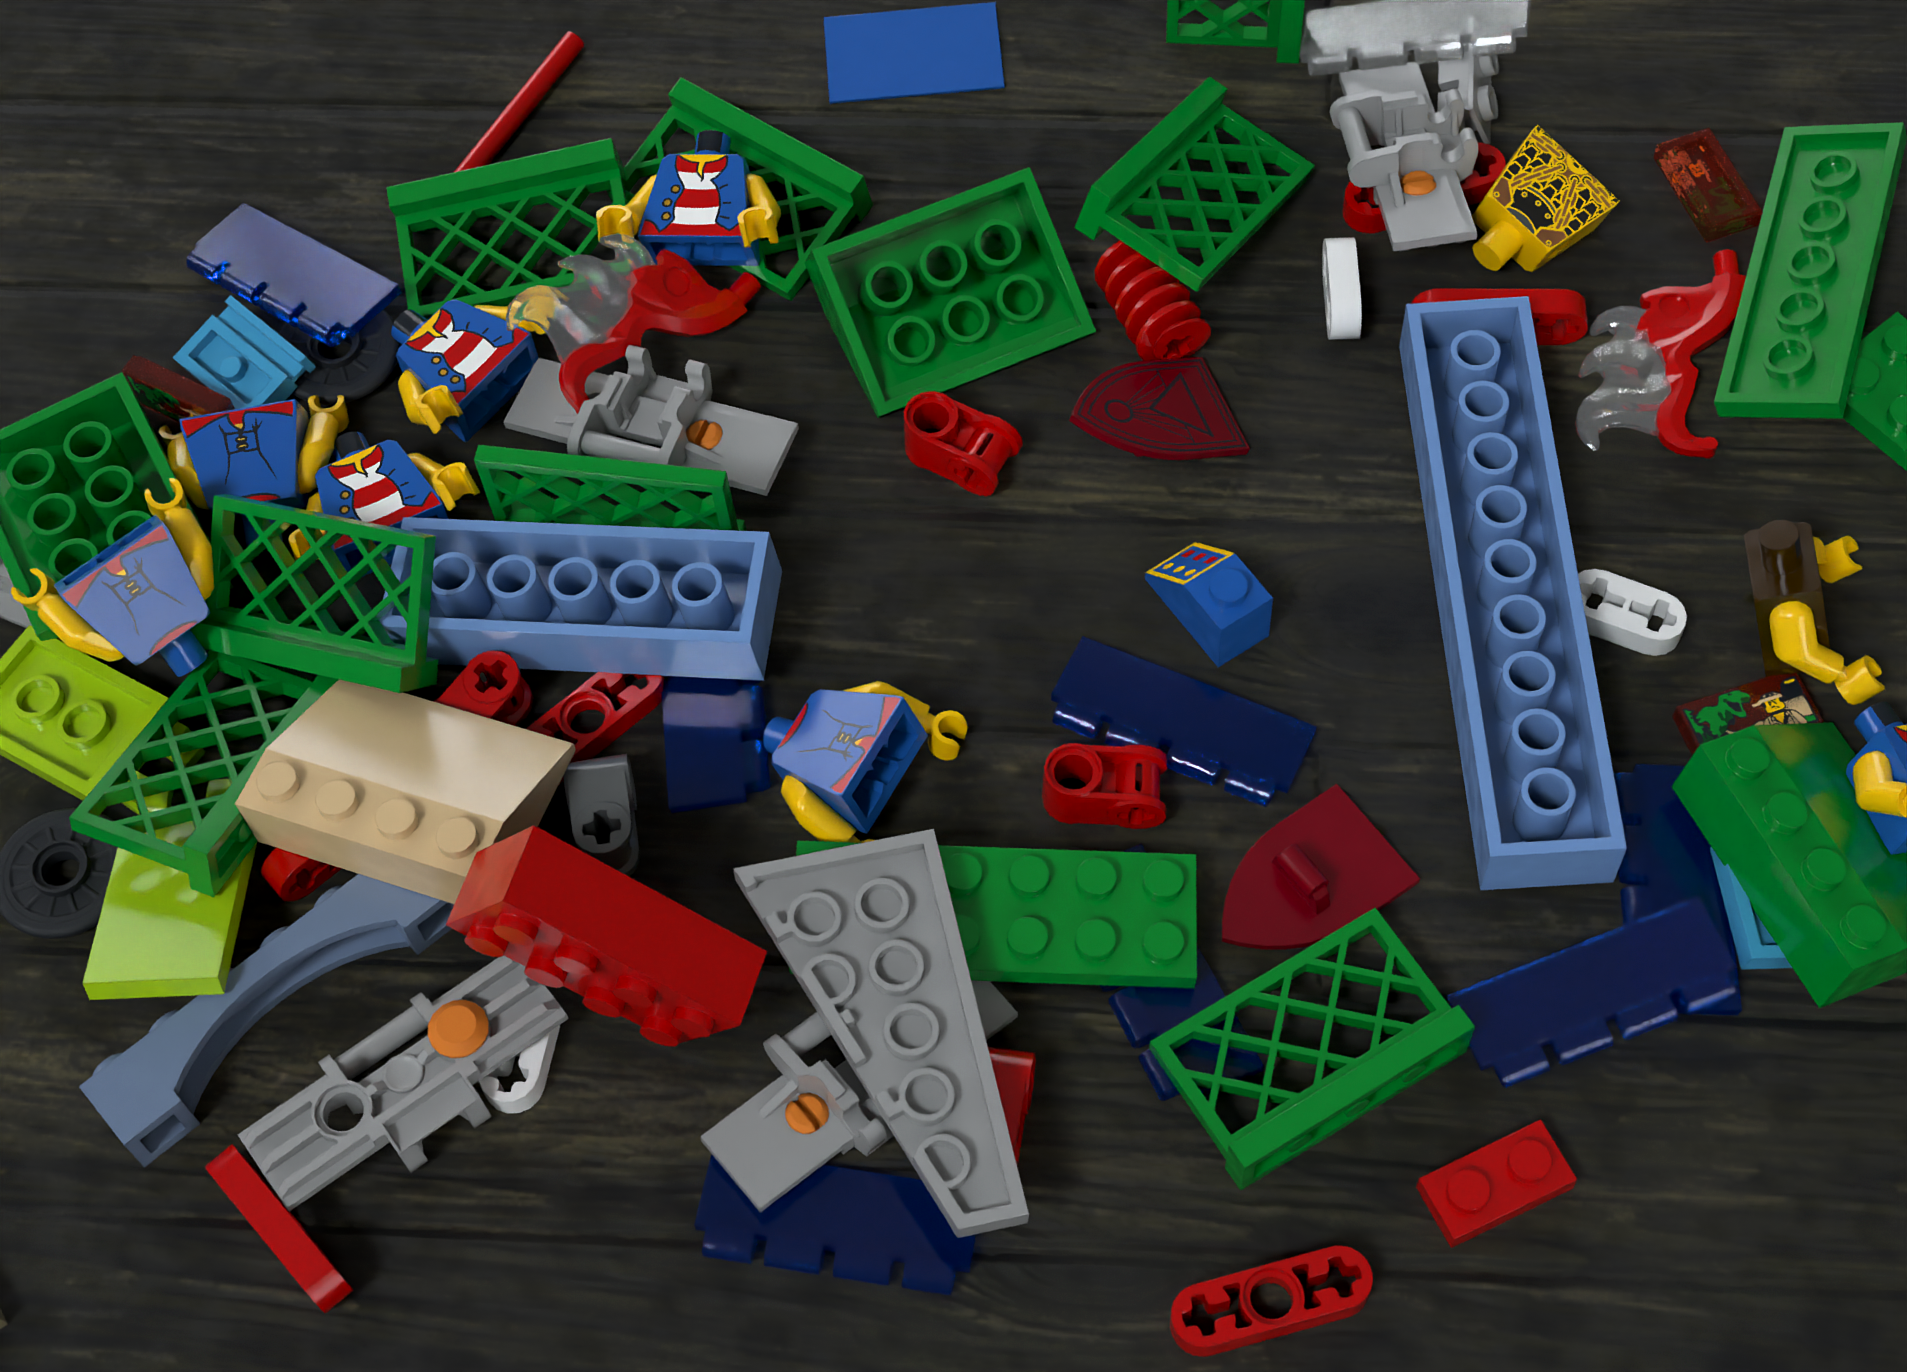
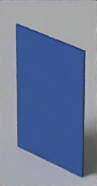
[824,2,1005,104]

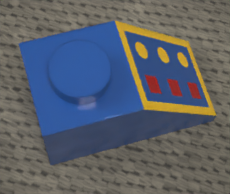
[1145,542,1273,667]

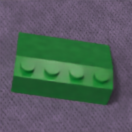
[805,167,1096,418]
[0,372,233,641]
[1671,722,1907,1008]

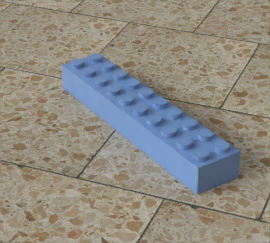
[1399,296,1627,890]

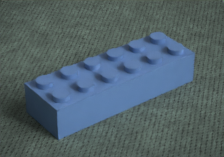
[379,517,782,681]

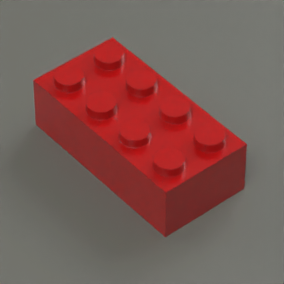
[446,825,767,1047]

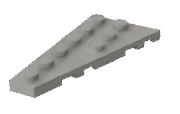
[734,829,1029,1238]

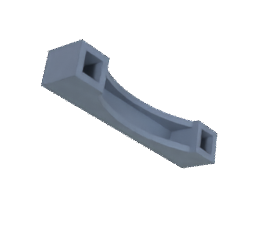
[79,874,454,1167]

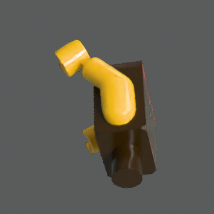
[1744,520,1885,705]

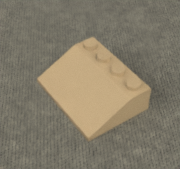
[235,680,576,904]

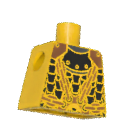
[1472,125,1620,272]

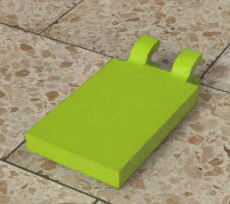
[0,625,205,815]
[83,779,257,1000]

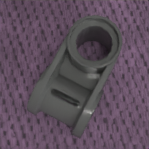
[563,753,640,876]

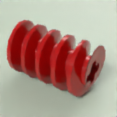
[1095,240,1211,361]

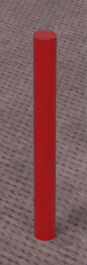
[454,32,584,172]

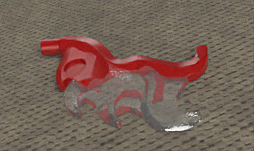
[506,233,761,414]
[1575,249,1746,458]

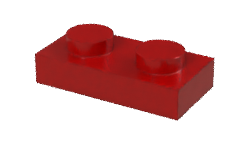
[1416,1119,1577,1248]

